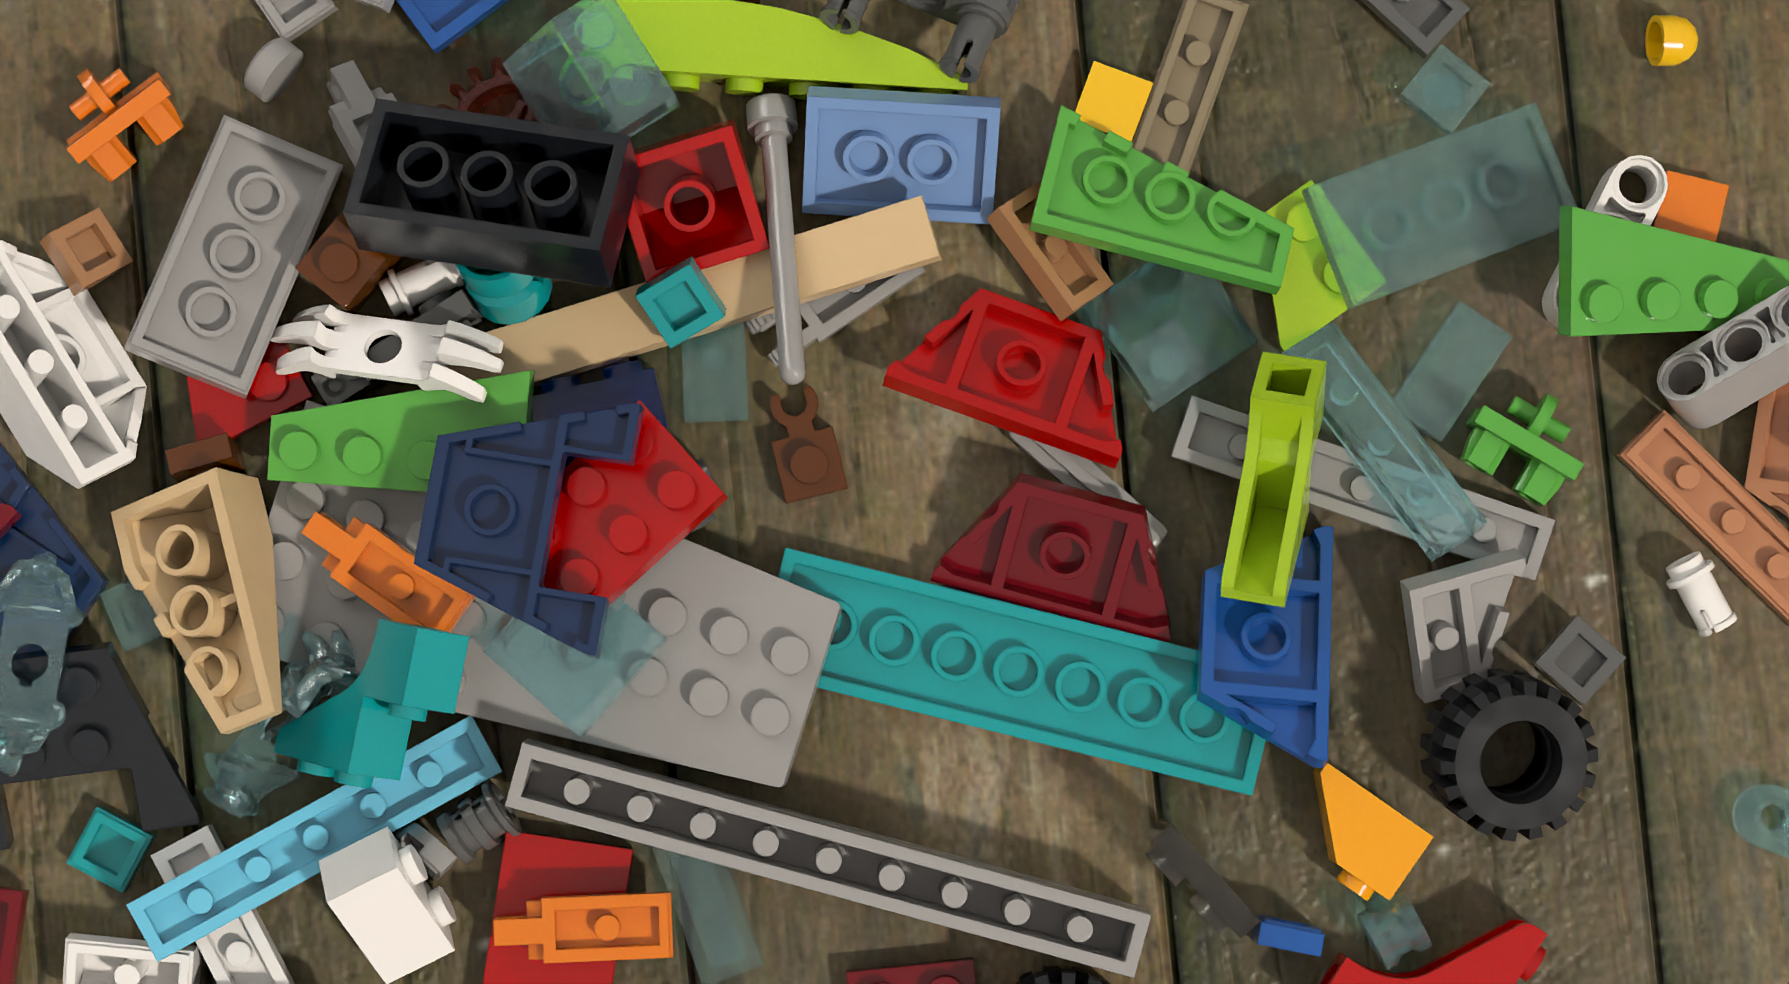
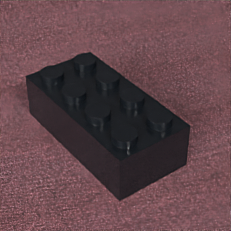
[343,98,640,288]

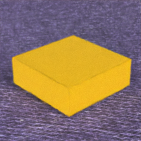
[1075,61,1153,142]

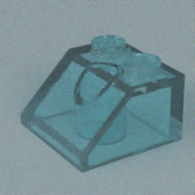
[502,0,680,137]

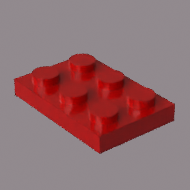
[544,400,728,605]

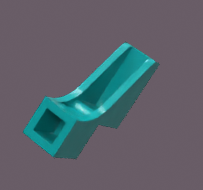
[274,619,470,788]

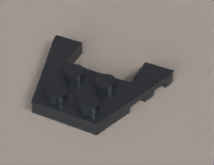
[0,641,203,850]

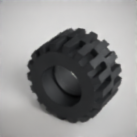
[1420,668,1598,841]

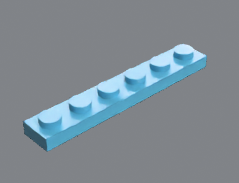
[126,716,502,962]

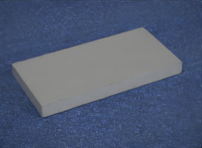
[124,115,343,400]

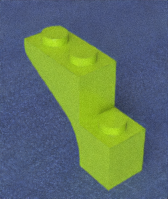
[1221,352,1327,608]

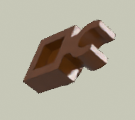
[770,386,848,504]

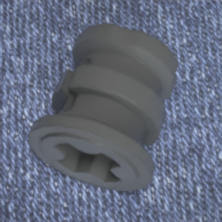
[436,780,523,864]

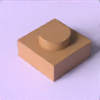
[40,207,133,296]

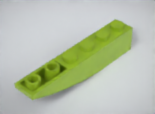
[583,0,968,100]

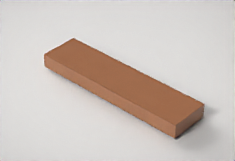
[1616,410,1789,625]

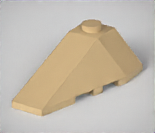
[111,467,282,734]

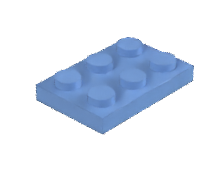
[802,86,1001,224]

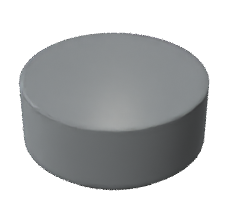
[244,37,304,102]

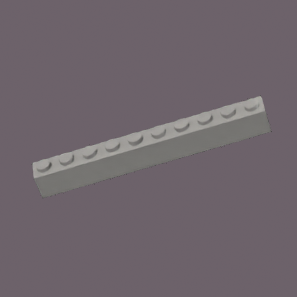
[505,738,1151,978]

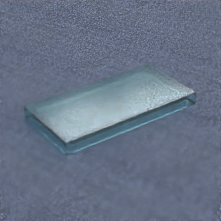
[1302,102,1577,310]

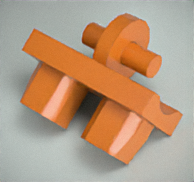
[66,68,184,182]

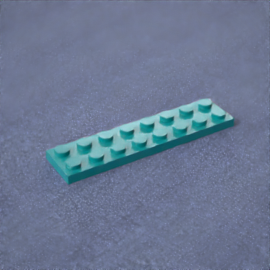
[778,548,1266,796]

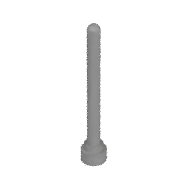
[746,93,805,385]

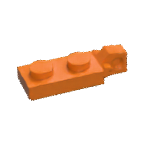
[301,511,475,632]
[493,891,674,963]

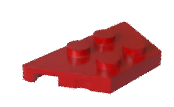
[882,288,1122,469]

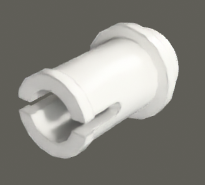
[378,260,465,316]
[1666,551,1737,637]

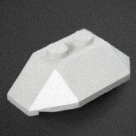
[0,240,147,489]

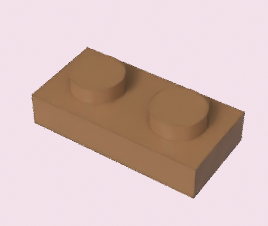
[986,181,1114,321]

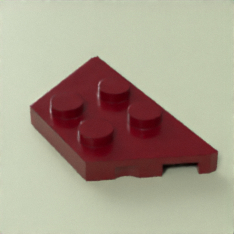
[930,473,1172,643]

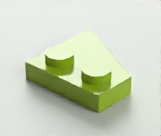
[1265,179,1386,355]

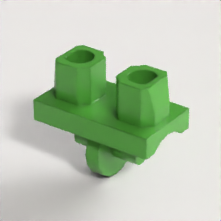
[1460,393,1584,507]

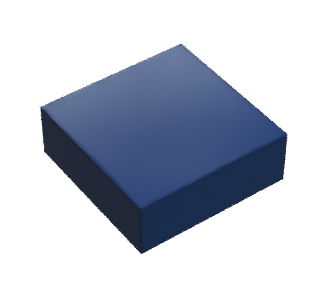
[1251,915,1325,957]

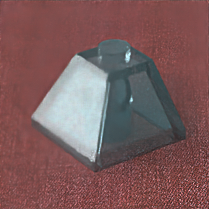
[1082,262,1259,412]

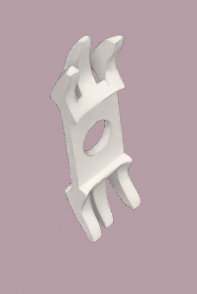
[270,304,504,403]

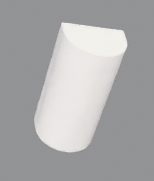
[63,933,202,984]

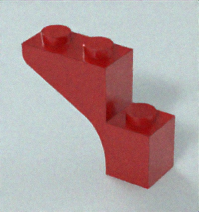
[1318,919,1547,984]

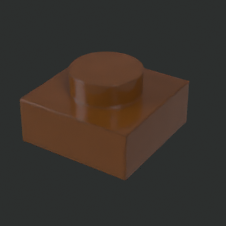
[165,433,247,483]

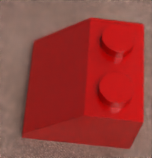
[627,119,770,283]

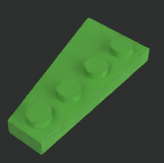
[1029,105,1294,295]
[267,370,535,492]

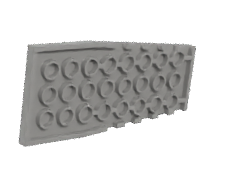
[268,400,842,788]

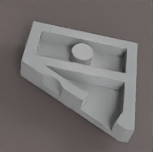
[1400,548,1526,704]

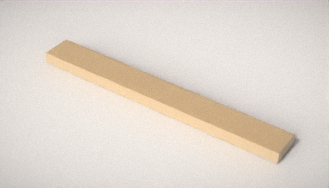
[444,195,942,387]

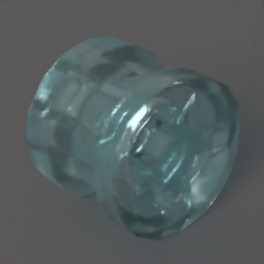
[1356,890,1432,971]

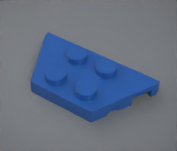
[1197,526,1334,768]

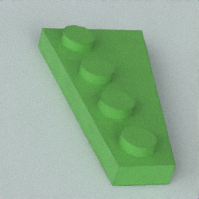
[1558,205,1789,337]

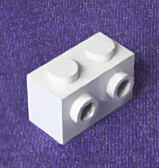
[318,826,457,984]

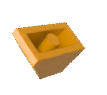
[1313,763,1433,902]

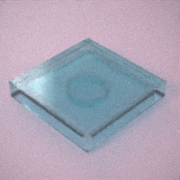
[483,585,668,737]

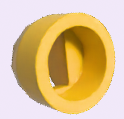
[1645,15,1699,66]

